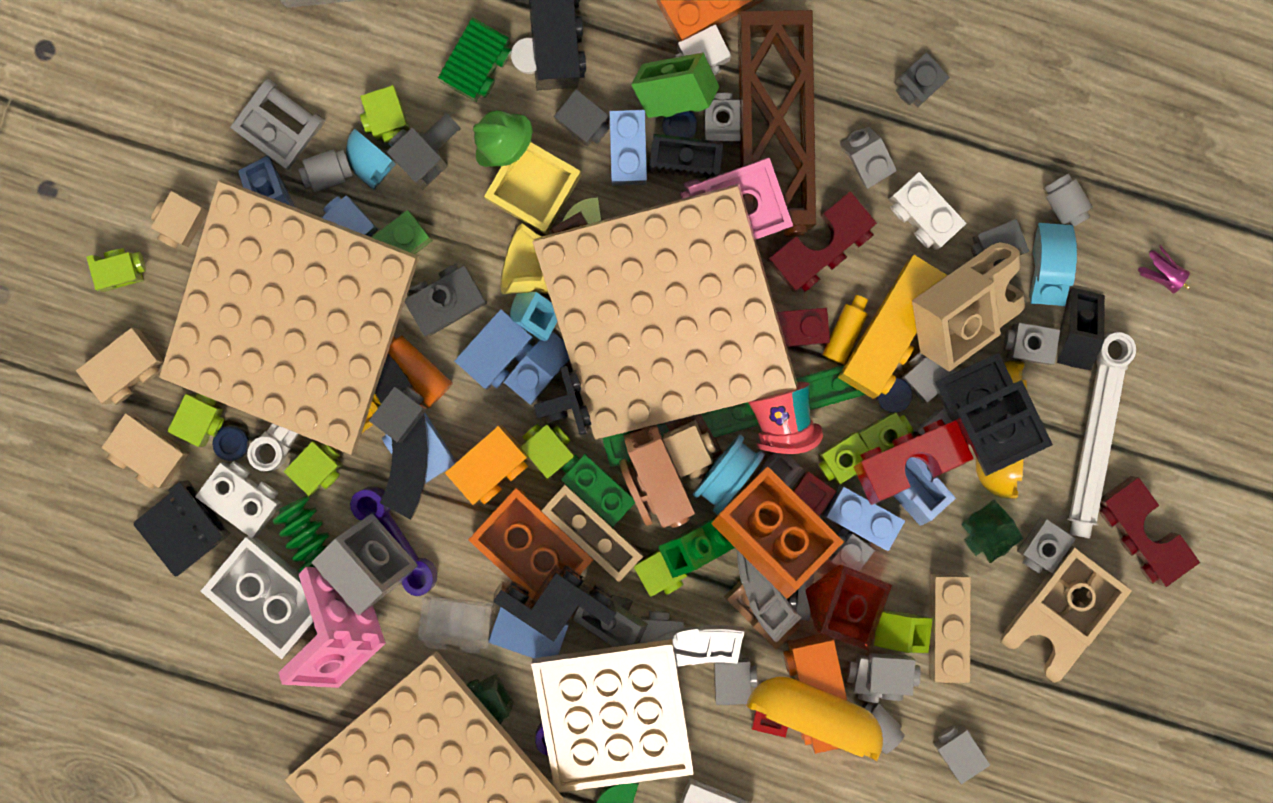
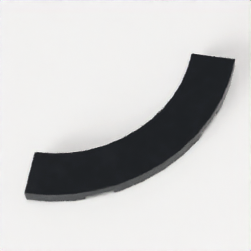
[375,353,429,520]

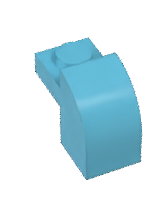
[1029,223,1077,306]

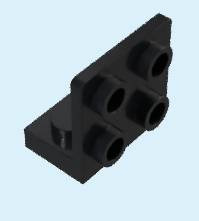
[134,480,231,577]

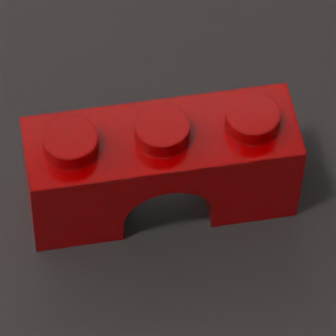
[853,419,974,505]

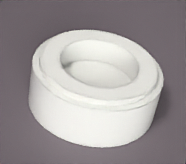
[511,38,536,74]

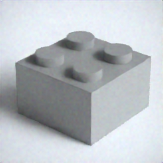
[311,514,418,616]

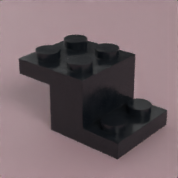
[933,353,1053,476]
[493,565,617,642]

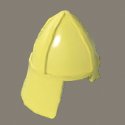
[500,223,549,294]

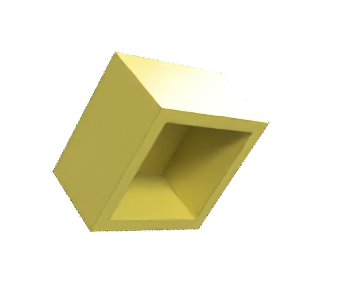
[484,142,582,235]

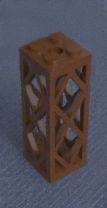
[738,10,816,237]

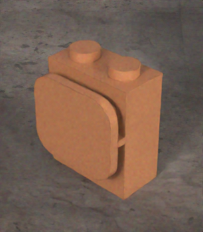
[619,425,695,528]

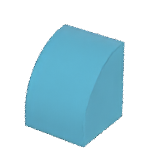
[510,292,557,341]

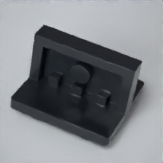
[534,365,592,436]

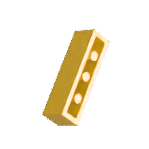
[838,255,947,399]

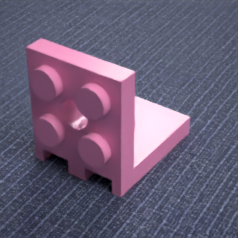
[680,157,793,239]
[278,567,386,688]

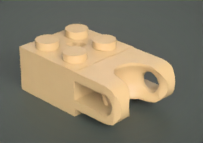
[912,242,1025,372]
[1000,545,1132,683]

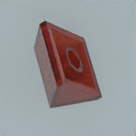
[805,564,892,651]

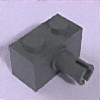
[387,113,461,190]
[405,264,487,338]

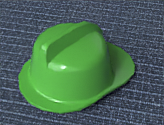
[473,110,533,167]

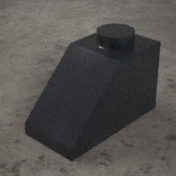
[1057,287,1105,371]

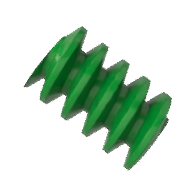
[272,495,330,574]

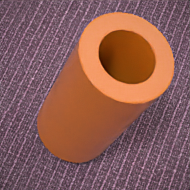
[388,335,453,408]

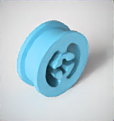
[692,434,765,514]

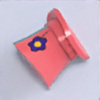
[748,382,823,454]

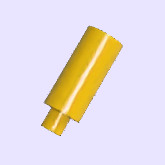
[822,295,868,365]

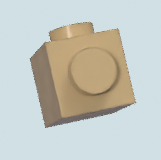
[151,191,208,249]
[663,420,716,479]

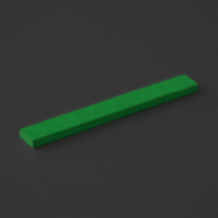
[602,365,866,467]

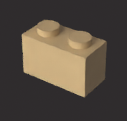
[76,328,164,405]
[101,413,190,489]

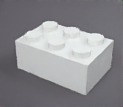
[200,536,314,659]

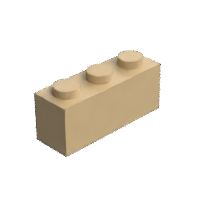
[541,484,643,582]
[929,573,971,683]

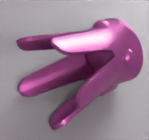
[1138,245,1190,294]

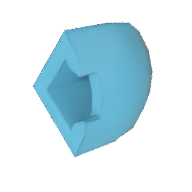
[346,129,396,190]

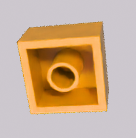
[445,425,528,505]

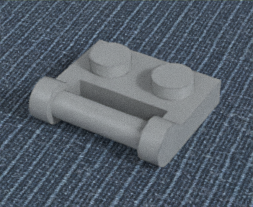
[230,79,325,170]

